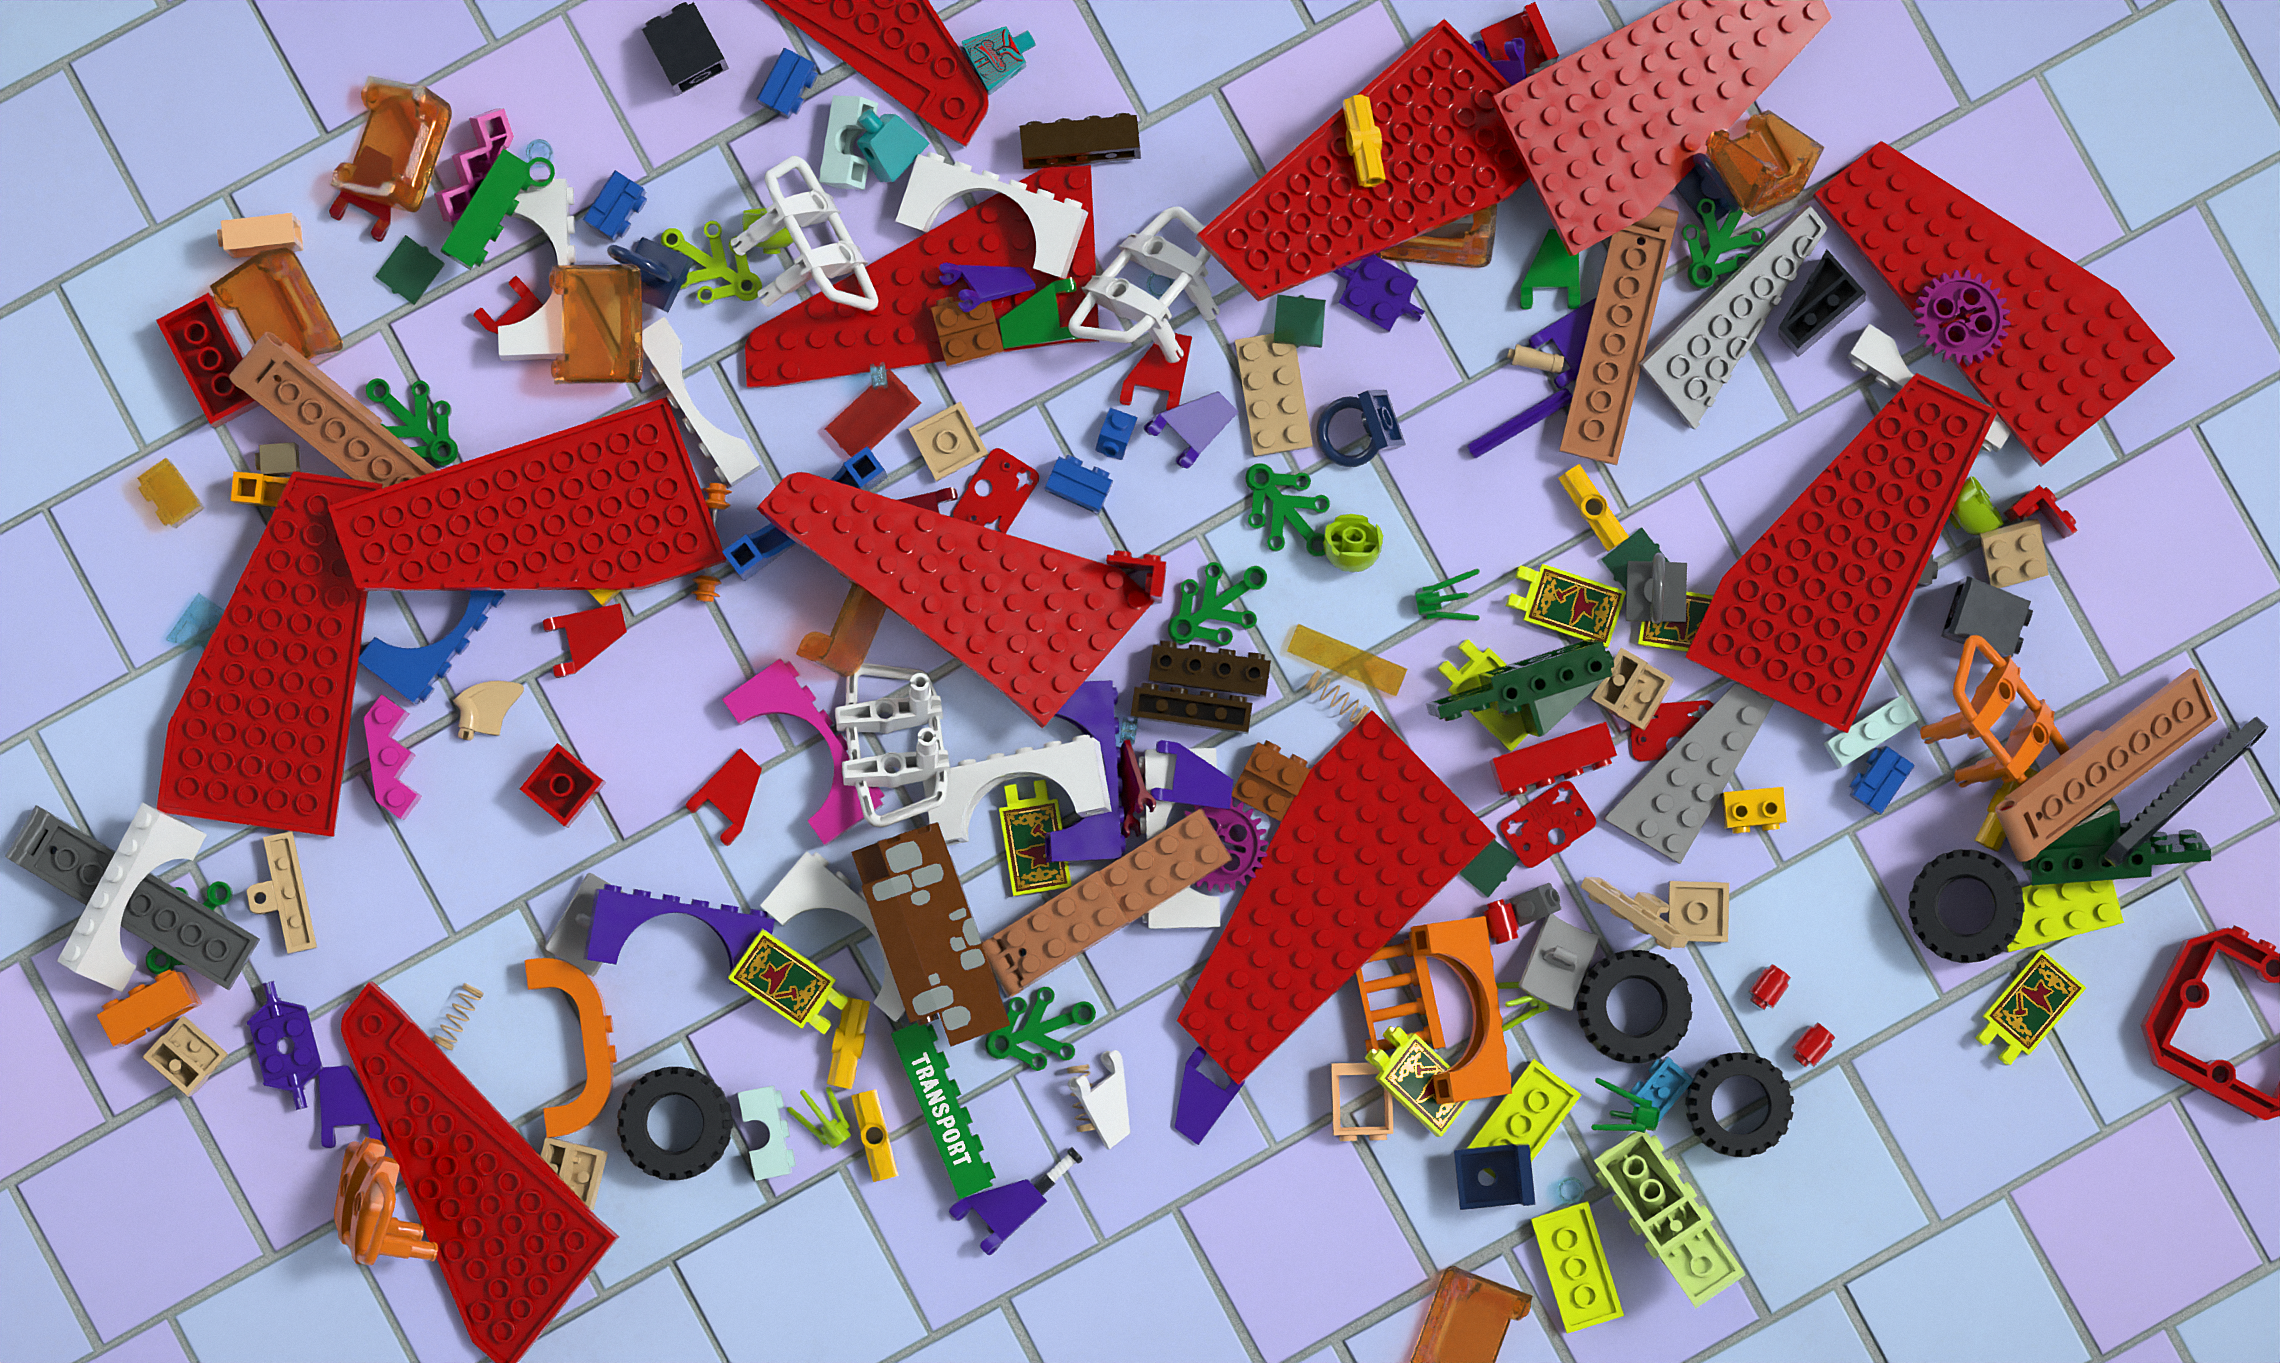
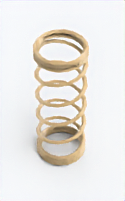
[1305,670,1370,726]
[432,983,484,1050]
[1066,1064,1096,1132]

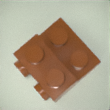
[931,297,1004,368]
[1232,740,1311,822]

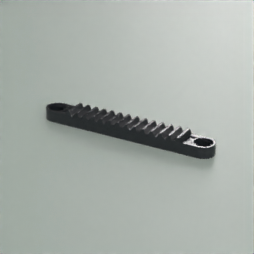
[2103,716,2268,868]

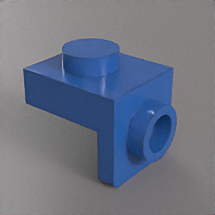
[1095,408,1138,460]

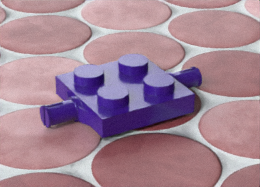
[1332,254,1425,332]

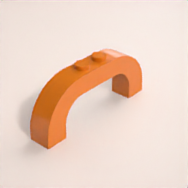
[525,958,617,1138]

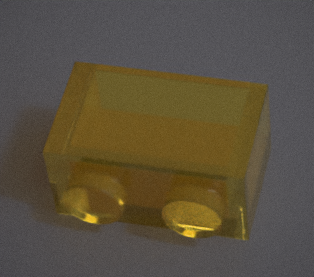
[137,458,205,528]

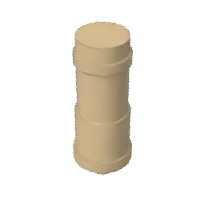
[1507,344,1564,374]

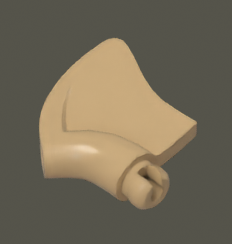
[453,681,524,741]

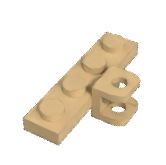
[247,831,317,954]
[1580,877,1690,950]

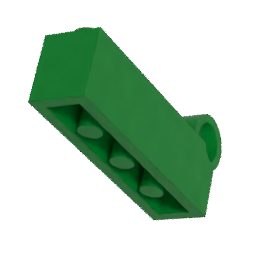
[440,148,555,271]

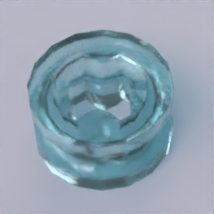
[526,139,554,168]
[1147,273,1173,299]
[870,362,888,390]
[1120,717,1138,745]
[1557,1177,1585,1204]

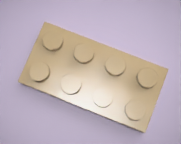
[1235,330,1313,457]

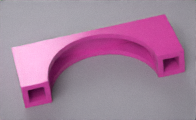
[722,658,885,846]

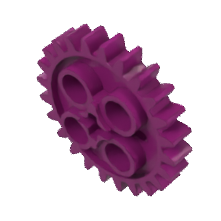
[1913,270,2011,366]
[1177,798,1268,893]

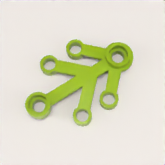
[661,221,762,305]

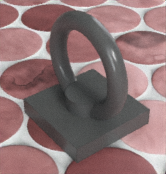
[1626,553,1687,624]

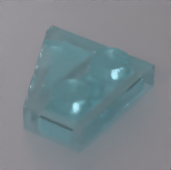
[166,593,225,647]

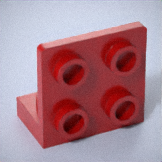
[1480,2,1559,75]
[2003,485,2078,539]
[1106,550,1167,603]

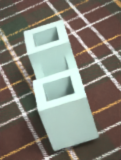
[819,95,878,190]
[1823,695,1918,768]
[738,1085,796,1181]

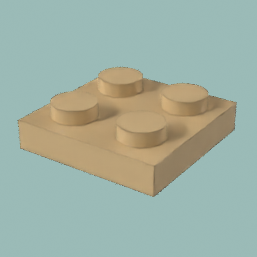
[909,401,989,482]
[1980,519,2049,588]
[1668,881,1729,942]

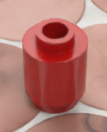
[1483,899,1519,945]
[1748,964,1791,1010]
[1792,1022,1835,1067]

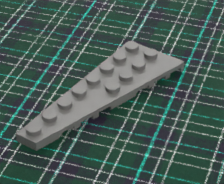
[1639,205,1828,429]
[1604,682,1775,864]

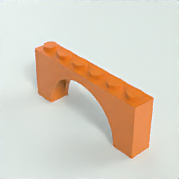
[1411,916,1512,1105]

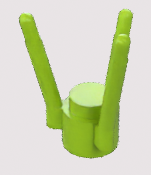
[1496,982,1549,1032]
[787,1087,851,1149]

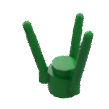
[1415,569,1480,621]
[1591,1078,1660,1133]

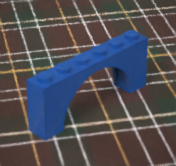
[722,446,888,581]
[358,590,506,704]

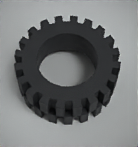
[1685,1052,1794,1157]

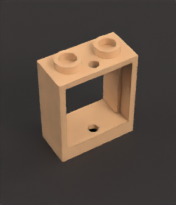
[217,213,303,258]
[1331,1063,1393,1141]

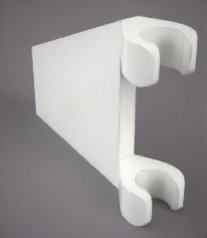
[1068,1050,1130,1149]

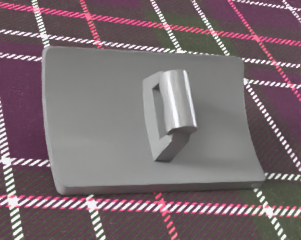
[545,873,625,976]
[1519,914,1600,1011]

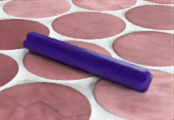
[1467,388,1572,458]

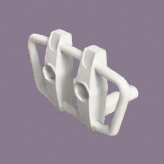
[731,156,878,311]
[1068,207,1220,363]
[835,663,950,827]

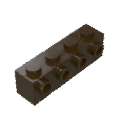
[1019,113,1141,169]
[1148,640,1271,698]
[1130,683,1253,734]

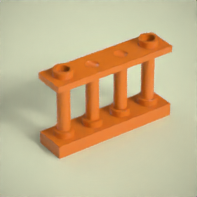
[1356,932,1446,1054]

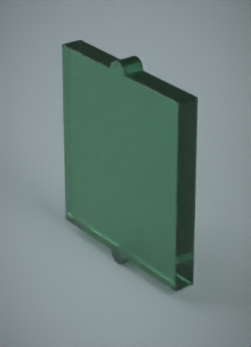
[375,235,445,305]
[1273,295,1326,348]
[1601,527,1669,592]
[1459,840,1519,898]

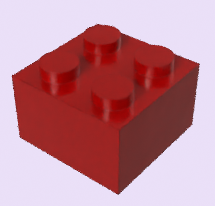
[519,743,606,828]

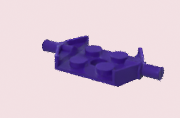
[247,981,323,1110]

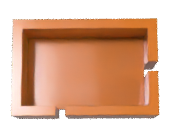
[97,970,202,1047]

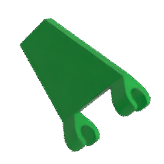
[1520,229,1580,309]
[999,278,1081,349]

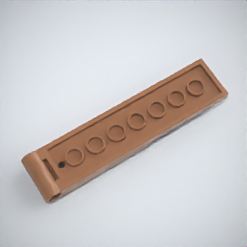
[1559,206,1679,466]
[229,331,437,488]
[1995,668,2218,862]
[983,809,1233,998]

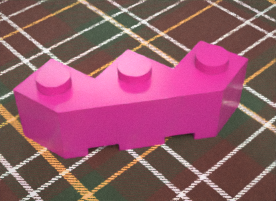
[434,108,514,222]
[364,694,422,820]

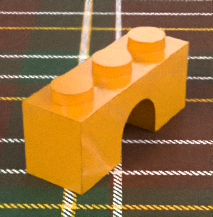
[231,471,290,507]

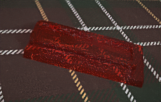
[825,368,922,457]

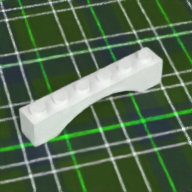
[634,317,762,487]
[1847,324,2011,453]

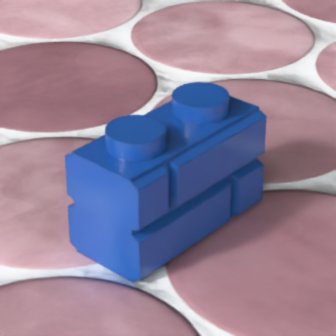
[756,48,818,119]
[583,170,647,242]
[1044,454,1113,515]
[1849,745,1915,815]

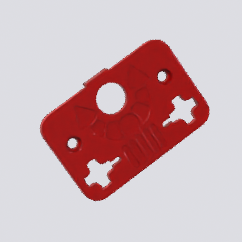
[953,448,1039,534]
[1630,700,1714,761]
[1500,781,1596,868]

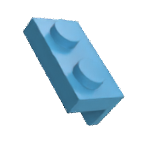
[1628,1056,1694,1121]

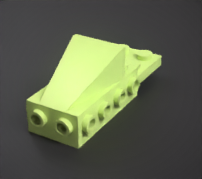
[1594,1131,1745,1309]

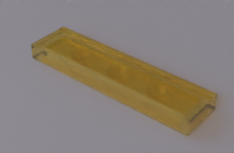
[1287,624,1408,697]

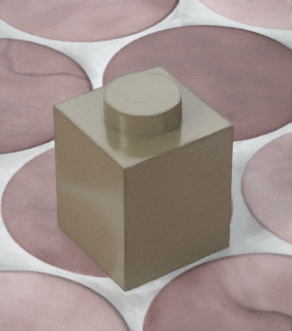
[255,442,301,477]

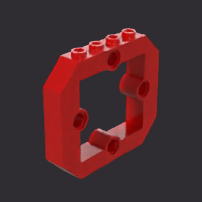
[2140,925,2280,1121]

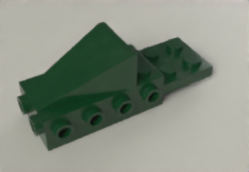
[1426,639,1614,737]
[2019,798,2211,886]

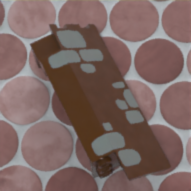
[851,822,1010,1047]

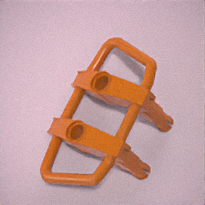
[1920,635,2070,788]
[334,1137,438,1265]

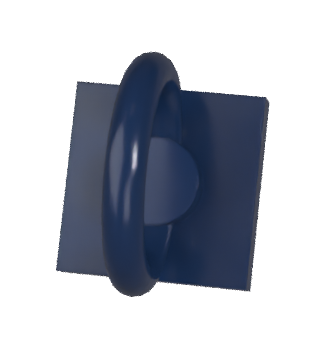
[1675,147,1750,228]
[607,237,694,313]
[1316,390,1406,467]

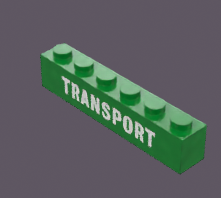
[891,1023,996,1200]

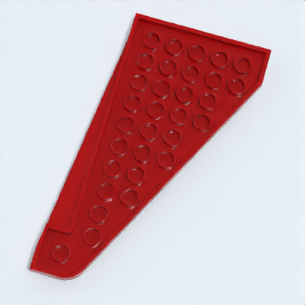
[761,0,989,148]
[745,165,1099,388]
[756,472,1154,728]
[341,981,620,1363]

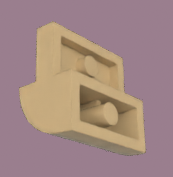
[1591,648,1674,731]
[143,1015,228,1097]
[541,1137,608,1210]

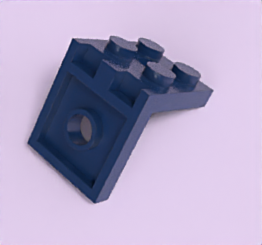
[1454,1143,1536,1210]

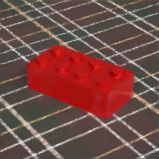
[156,293,261,428]
[1489,722,1617,798]

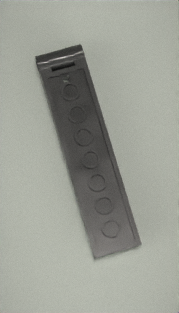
[5,805,260,990]

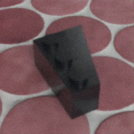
[1778,249,1866,357]

